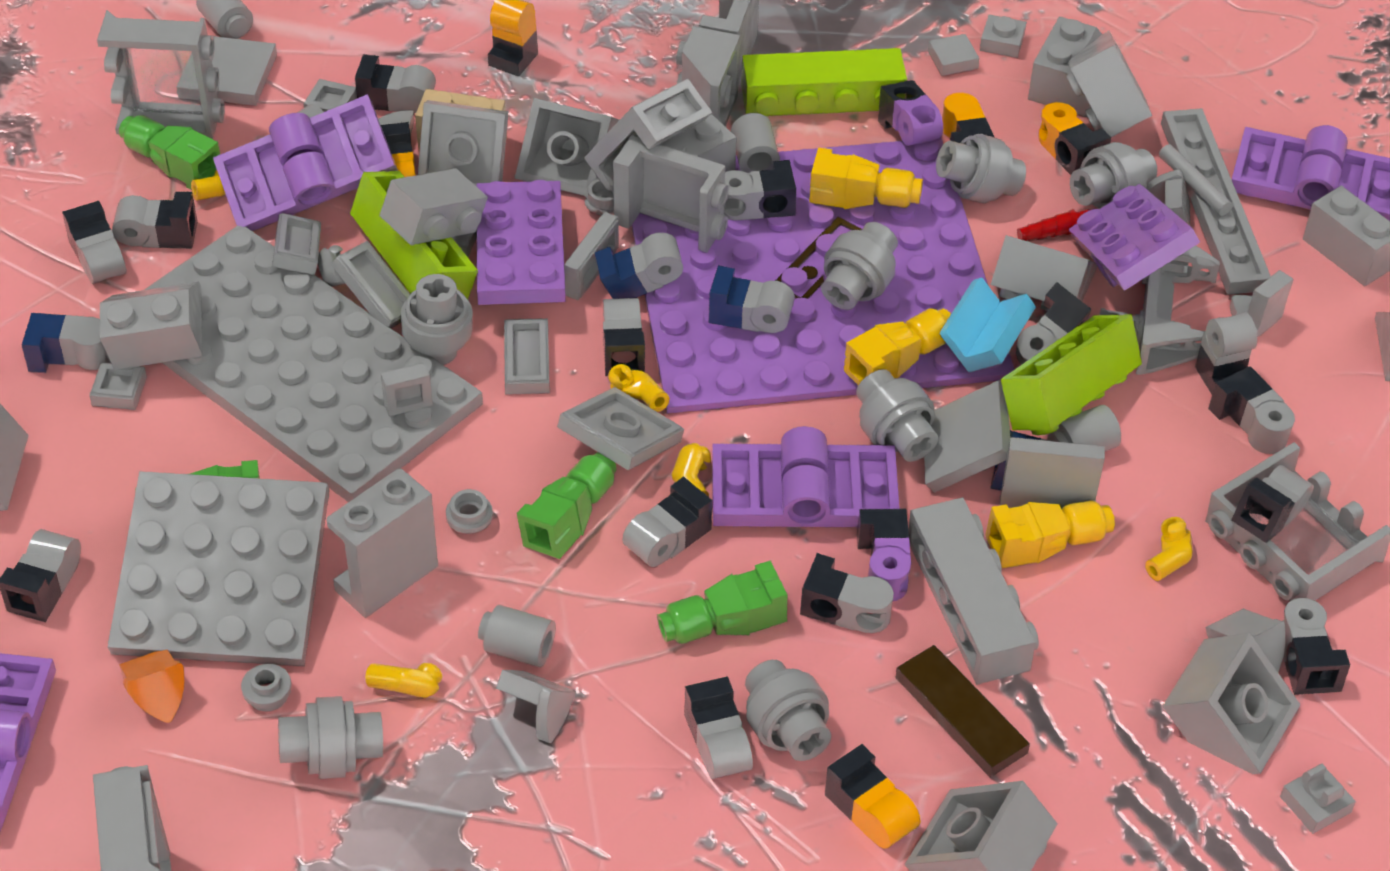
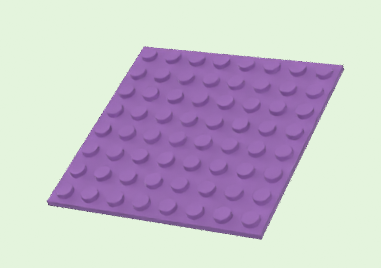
[631,137,1015,414]

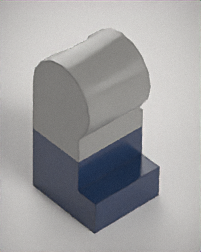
[595,233,683,299]
[708,265,795,333]
[21,313,111,373]

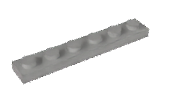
[1161,108,1271,295]

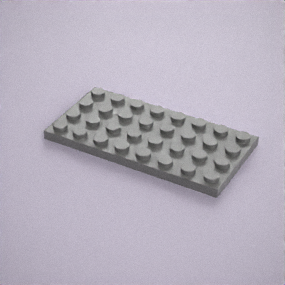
[144,226,483,502]

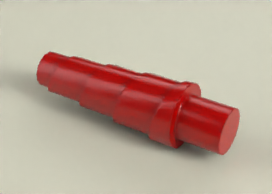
[1017,209,1090,241]

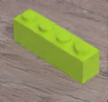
[741,48,907,116]
[350,171,478,300]
[1001,314,1142,436]

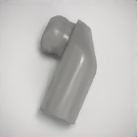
[318,245,346,287]

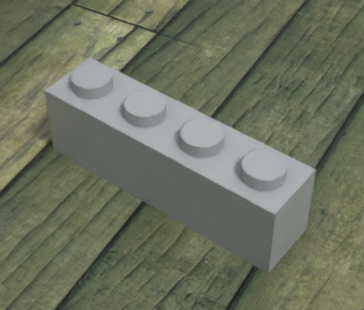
[908,497,1039,685]

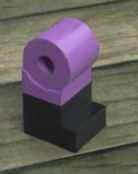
[878,80,943,146]
[857,509,911,601]

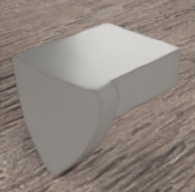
[1146,170,1190,226]
[1230,270,1294,337]
[1205,608,1285,672]
[496,670,576,743]

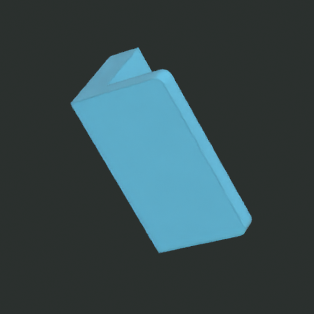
[940,277,1036,372]

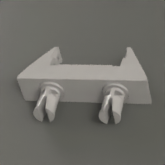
[1100,246,1220,375]

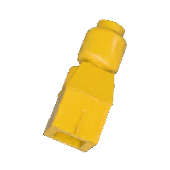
[809,147,923,209]
[844,308,951,385]
[985,500,1115,568]

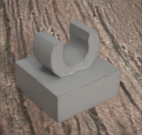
[1280,763,1356,834]

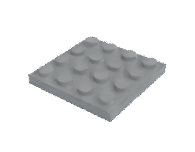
[107,471,330,666]

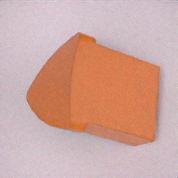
[119,649,184,723]

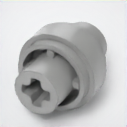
[936,134,1026,203]
[1070,142,1157,209]
[821,222,898,310]
[401,274,473,365]
[856,369,939,462]
[745,660,831,761]
[278,696,383,779]

